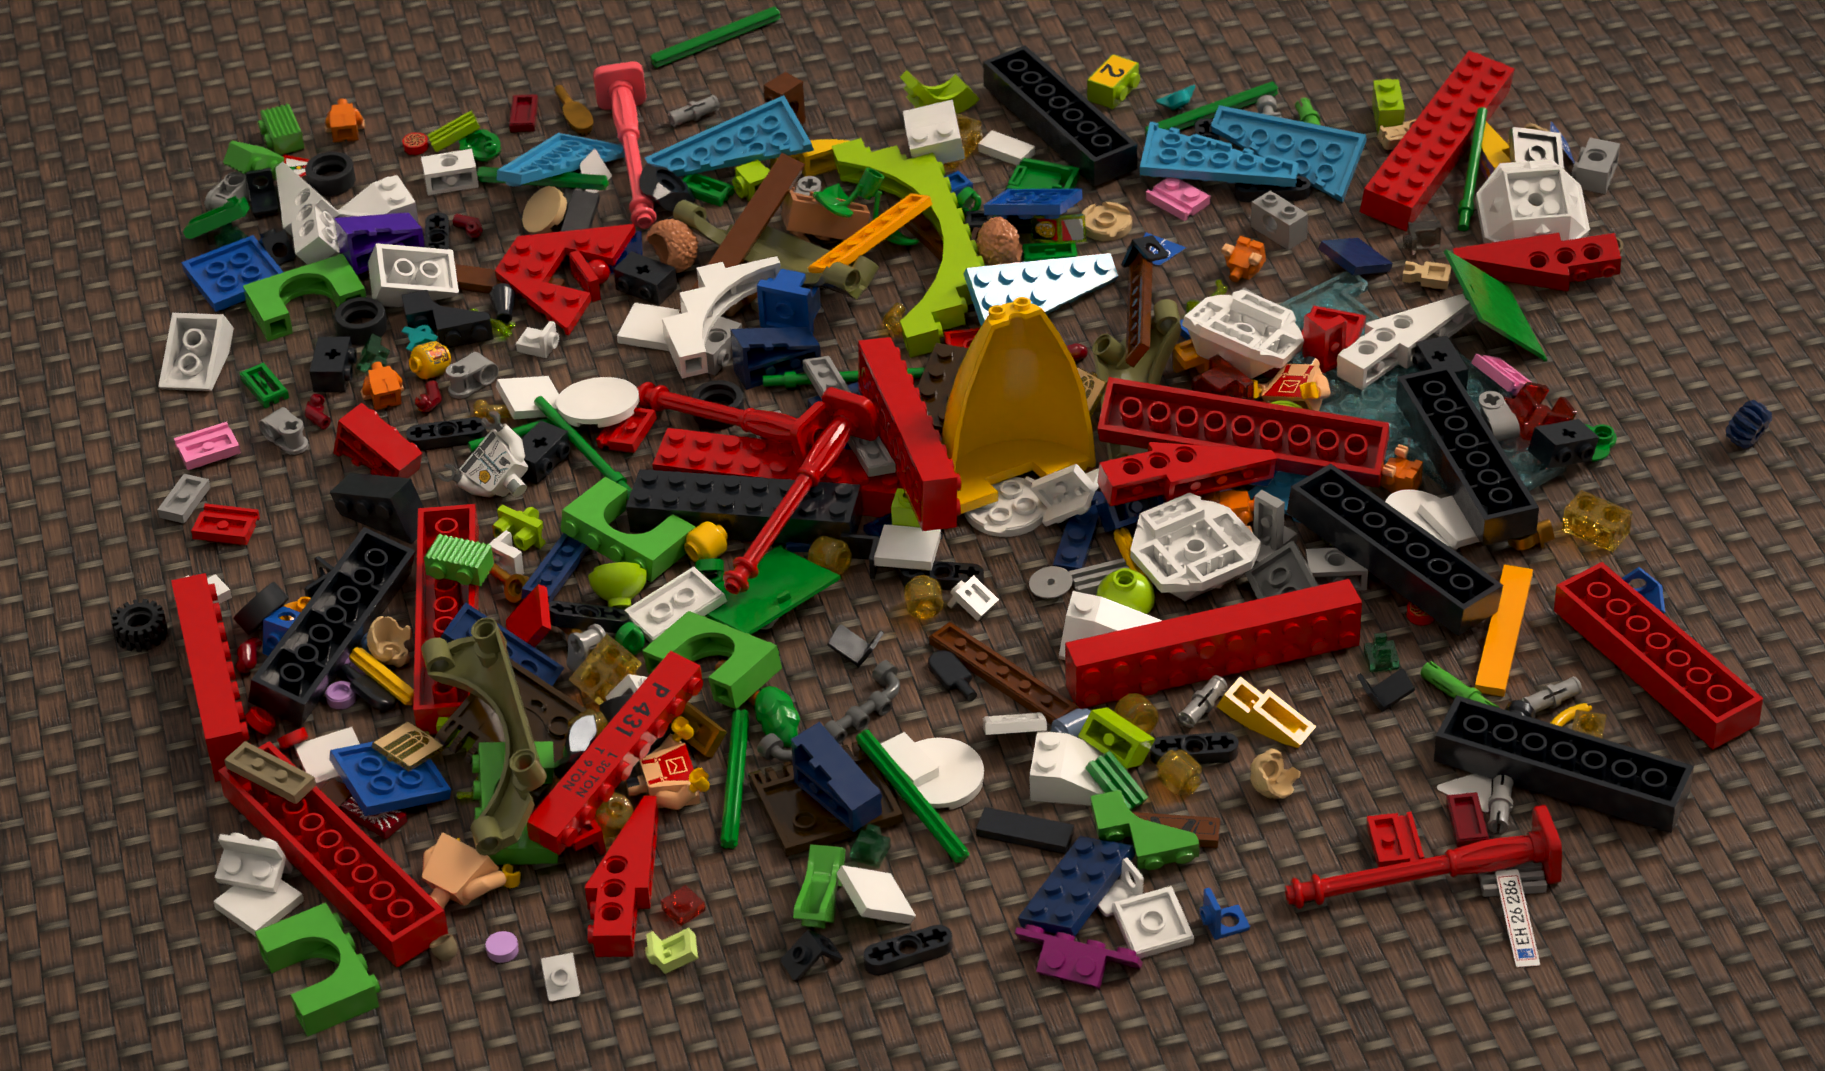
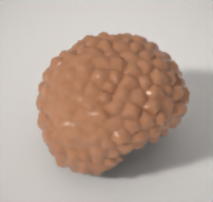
[976,217,1023,266]
[647,219,699,273]

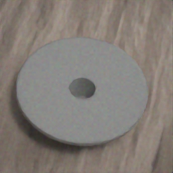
[1029,566,1073,599]

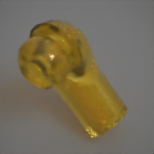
[883,303,905,335]
[473,400,513,419]

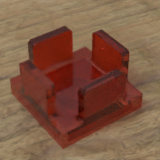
[1192,354,1254,401]
[1504,382,1577,441]

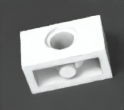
[421,149,479,195]

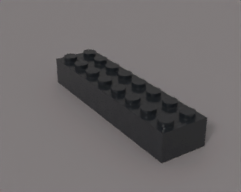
[983,45,1137,187]
[1396,365,1539,546]
[1287,464,1503,636]
[626,469,864,547]
[248,527,415,727]
[1434,696,1694,833]

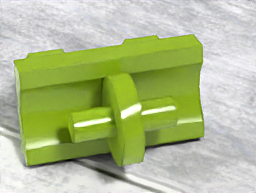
[492,505,546,551]

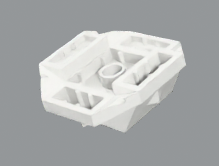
[1475,159,1590,244]
[1182,290,1304,379]
[1130,493,1261,601]

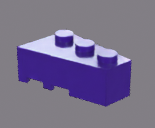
[334,212,425,275]

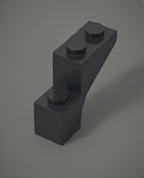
[401,290,494,348]

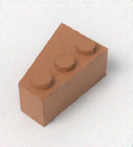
[781,187,870,242]

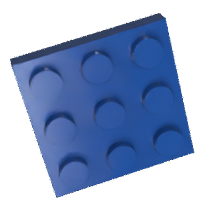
[984,189,1082,219]
[182,235,283,312]
[329,734,451,816]

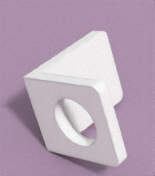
[1097,858,1144,917]
[540,953,580,1001]

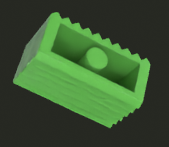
[258,103,305,155]
[223,140,284,180]
[424,534,494,586]

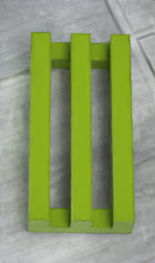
[428,110,480,152]

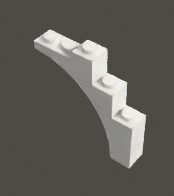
[662,256,781,378]

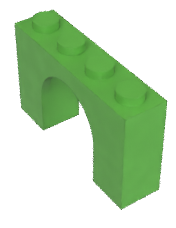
[243,253,366,341]
[561,477,695,582]
[642,611,782,709]
[472,741,559,865]
[255,903,381,1037]

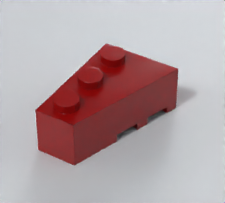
[333,403,423,478]

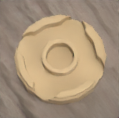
[522,186,567,234]
[1080,202,1132,241]

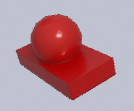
[569,250,610,302]

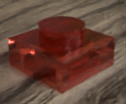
[660,885,706,926]

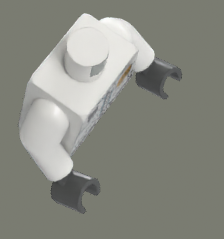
[438,411,528,498]

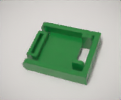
[1005,158,1080,190]
[183,195,250,239]

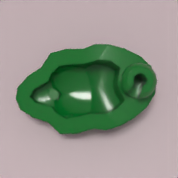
[459,129,501,162]
[754,686,800,748]

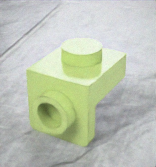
[645,928,698,974]

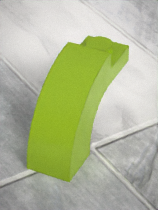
[900,70,980,115]

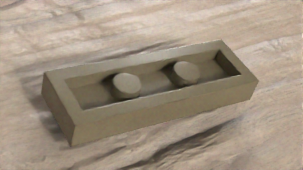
[225,741,316,804]

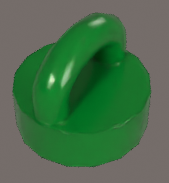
[957,187,981,215]
[695,558,724,585]
[614,622,644,655]

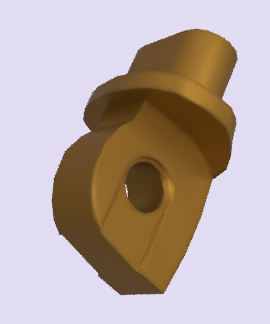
[1507,519,1555,550]

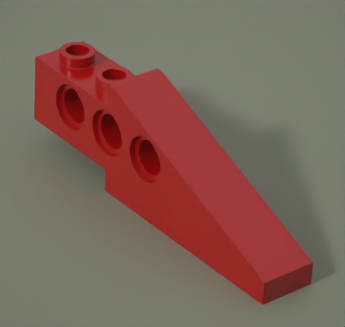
[1453,233,1621,291]
[1097,442,1277,506]
[585,796,659,957]

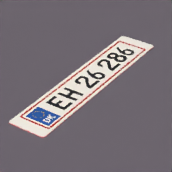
[1495,869,1540,967]

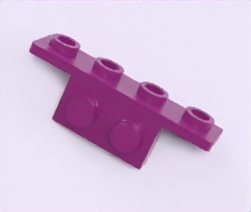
[1014,925,1143,989]

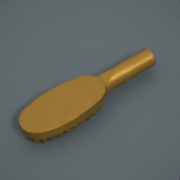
[554,85,594,135]

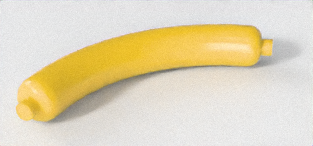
[1550,703,1592,727]

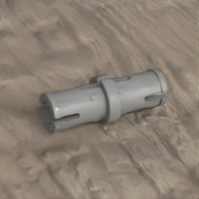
[668,95,720,127]
[1178,675,1228,728]
[1521,676,1582,713]
[1488,775,1513,833]

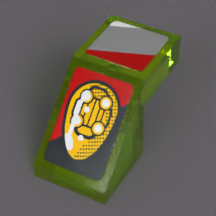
[1030,214,1086,244]

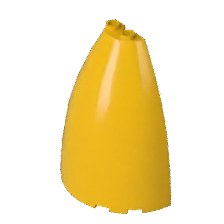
[941,297,1096,514]

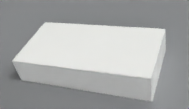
[978,131,1035,166]
[881,732,939,787]

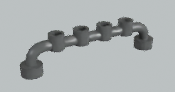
[757,660,900,762]

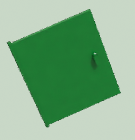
[1444,249,1548,362]
[705,545,841,635]

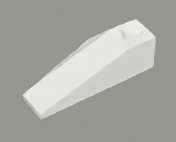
[1059,591,1162,660]

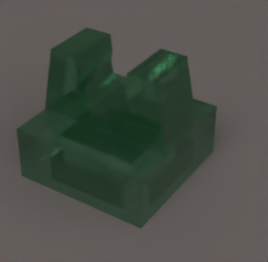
[214,222,248,248]
[356,334,390,372]
[1364,632,1400,672]
[850,824,891,868]

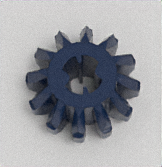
[1726,400,1772,449]

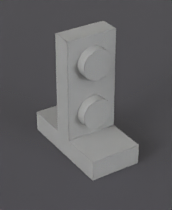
[1253,490,1297,565]

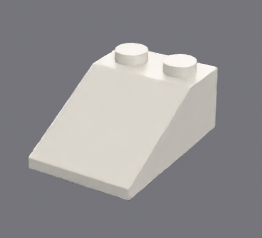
[903,100,965,164]
[339,175,419,224]
[368,244,459,307]
[158,313,234,391]
[1030,731,1128,806]

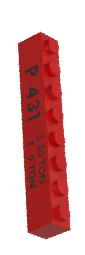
[526,650,703,855]

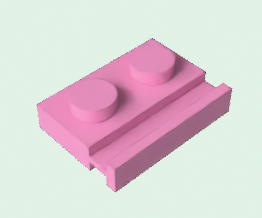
[1146,177,1210,221]
[1471,354,1537,396]
[174,422,241,470]

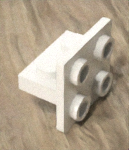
[1030,464,1099,526]
[214,833,293,893]

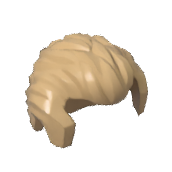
[367,616,412,668]
[1250,748,1301,799]

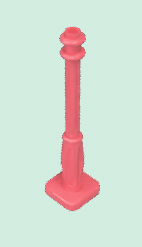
[593,62,656,229]

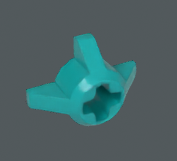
[1155,84,1196,110]
[401,325,438,352]

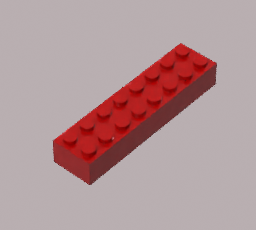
[1554,562,1763,749]
[171,573,251,782]

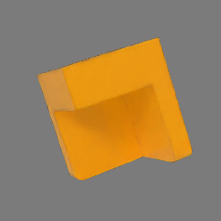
[1172,339,1210,378]

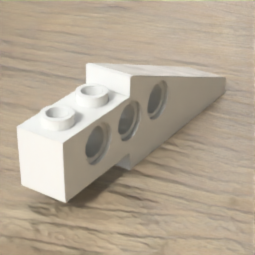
[275,162,340,264]
[1337,294,1477,390]

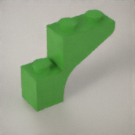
[1091,790,1199,870]
[793,845,846,928]

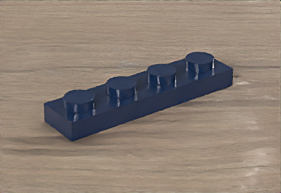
[1053,491,1107,572]
[521,533,590,602]

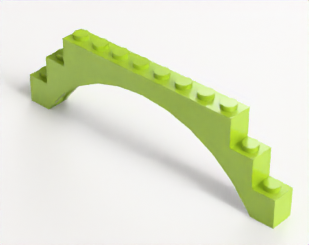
[832,138,985,358]

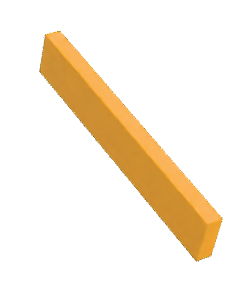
[808,193,932,273]
[1475,565,1533,697]

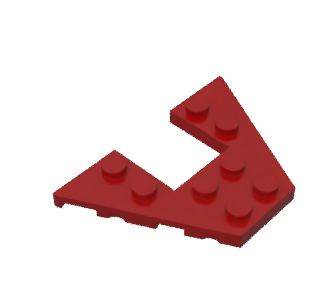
[495,224,636,336]

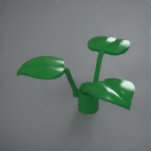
[812,168,919,245]

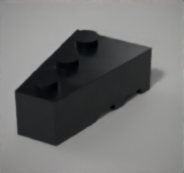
[330,473,424,544]

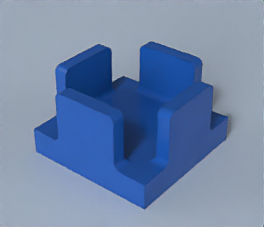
[757,269,821,334]

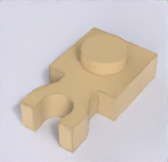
[1402,261,1452,290]

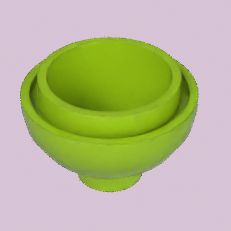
[588,562,647,610]
[1096,568,1155,614]

